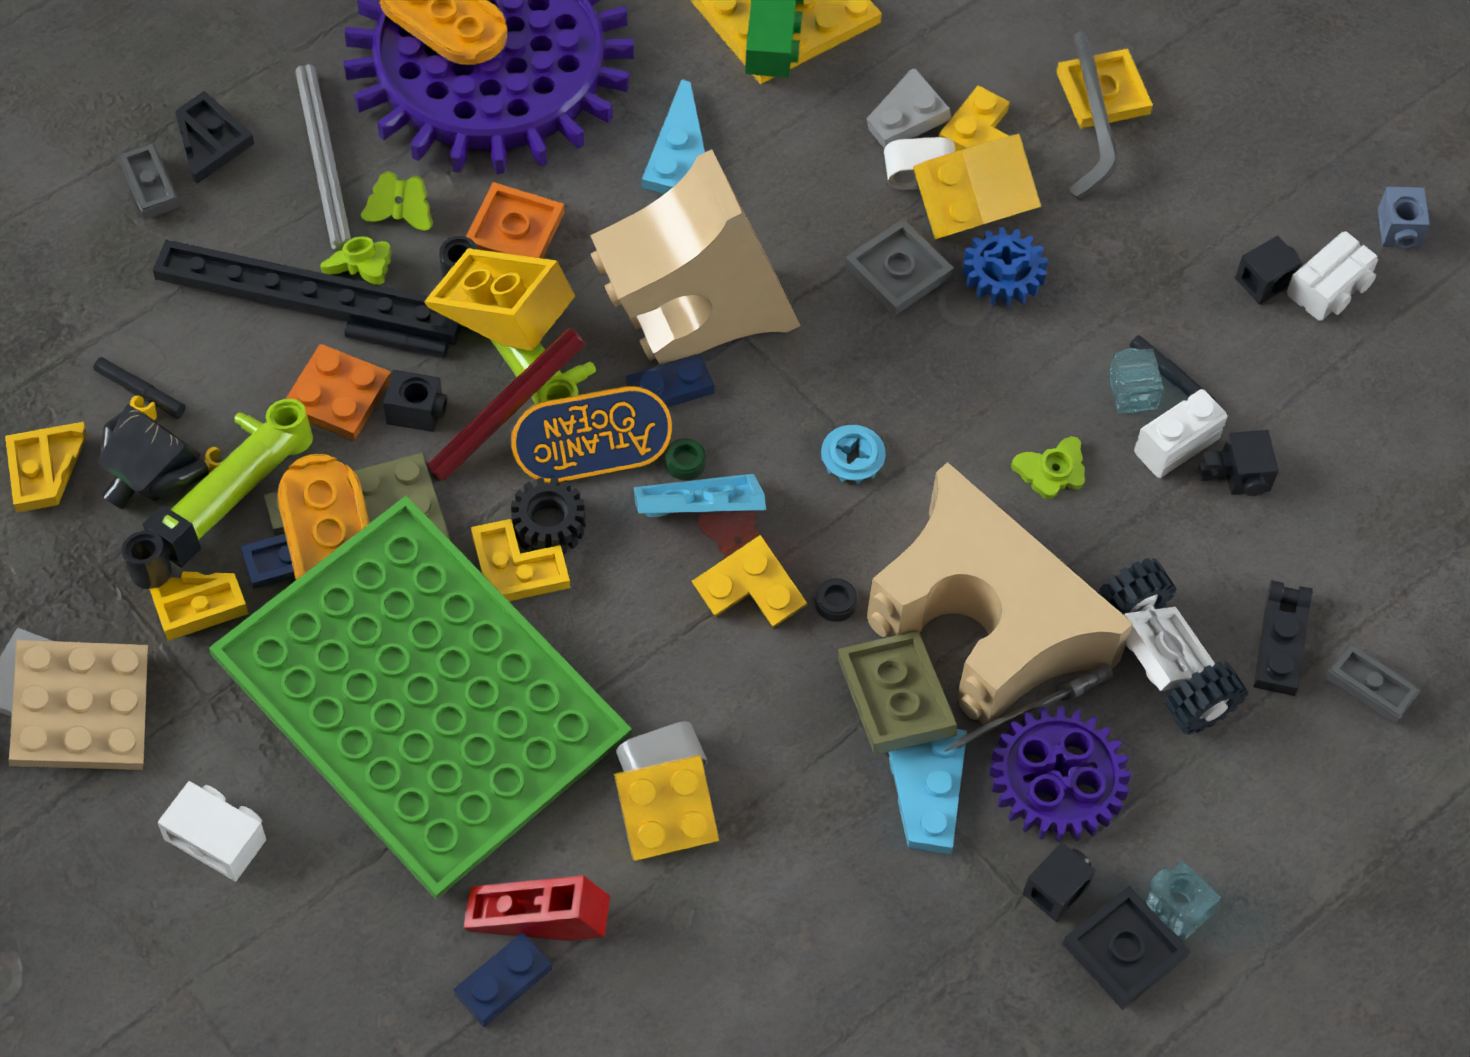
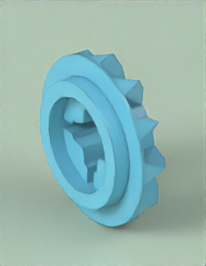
[821,425,886,485]

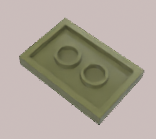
[838,630,957,755]

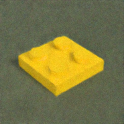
[1056,49,1153,129]
[614,754,719,861]

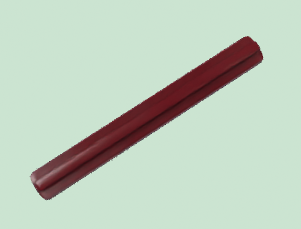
[428,328,585,481]

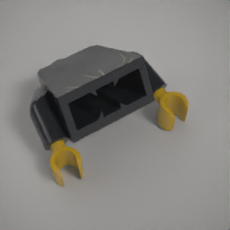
[99,395,221,510]

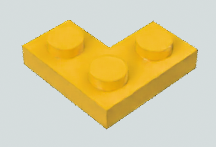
[939,85,1023,151]
[471,519,570,601]
[692,535,807,628]

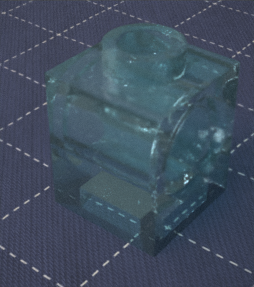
[1108,348,1163,414]
[1146,861,1221,941]

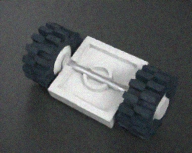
[1098,558,1248,735]

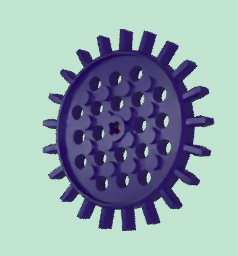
[343,0,634,174]

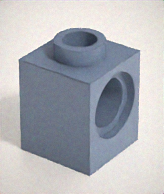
[1377,187,1430,249]

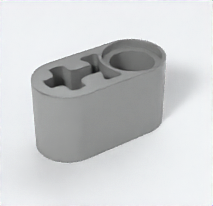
[616,722,708,771]

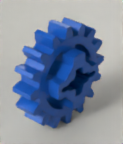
[962,227,1048,307]

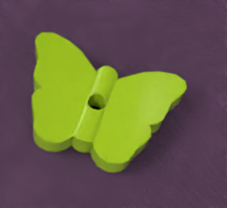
[361,171,433,231]
[320,236,392,285]
[1011,436,1085,499]

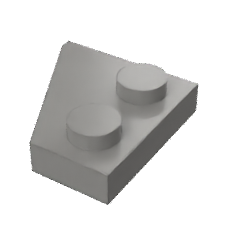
[867,68,951,149]

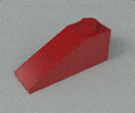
[463,875,610,941]

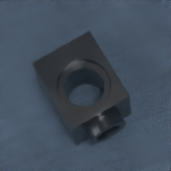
[1235,235,1303,305]
[383,370,448,432]
[1023,842,1096,922]

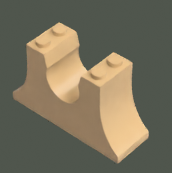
[590,149,800,365]
[867,462,1133,725]

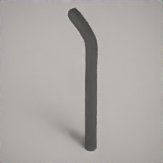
[1070,31,1118,199]

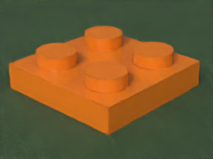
[466,182,565,259]
[286,344,391,441]

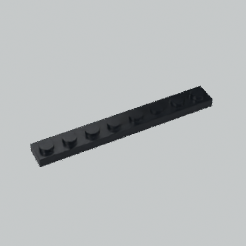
[153,240,462,344]

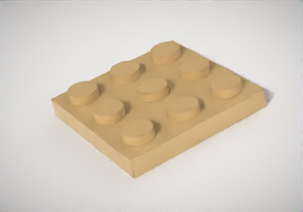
[9,640,148,770]

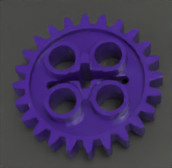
[989,706,1131,842]

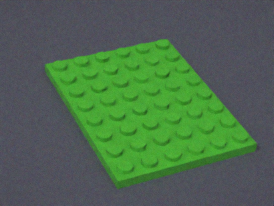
[209,495,632,900]

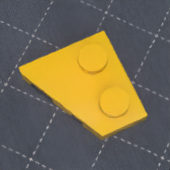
[5,422,87,513]
[150,571,249,641]

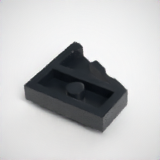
[175,91,254,184]

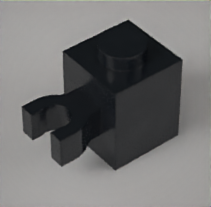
[1198,430,1279,496]

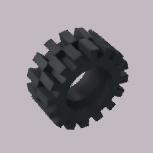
[511,477,586,554]

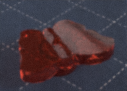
[698,510,770,560]

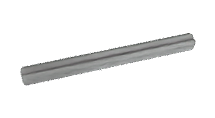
[296,64,351,251]

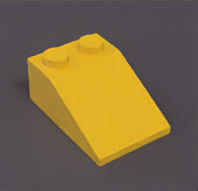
[913,134,1041,239]
[424,248,575,351]

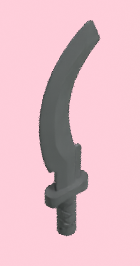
[944,664,1113,752]

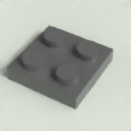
[844,218,954,316]

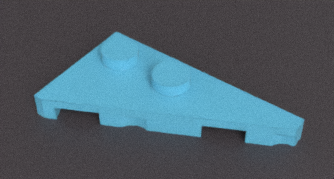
[642,80,705,194]

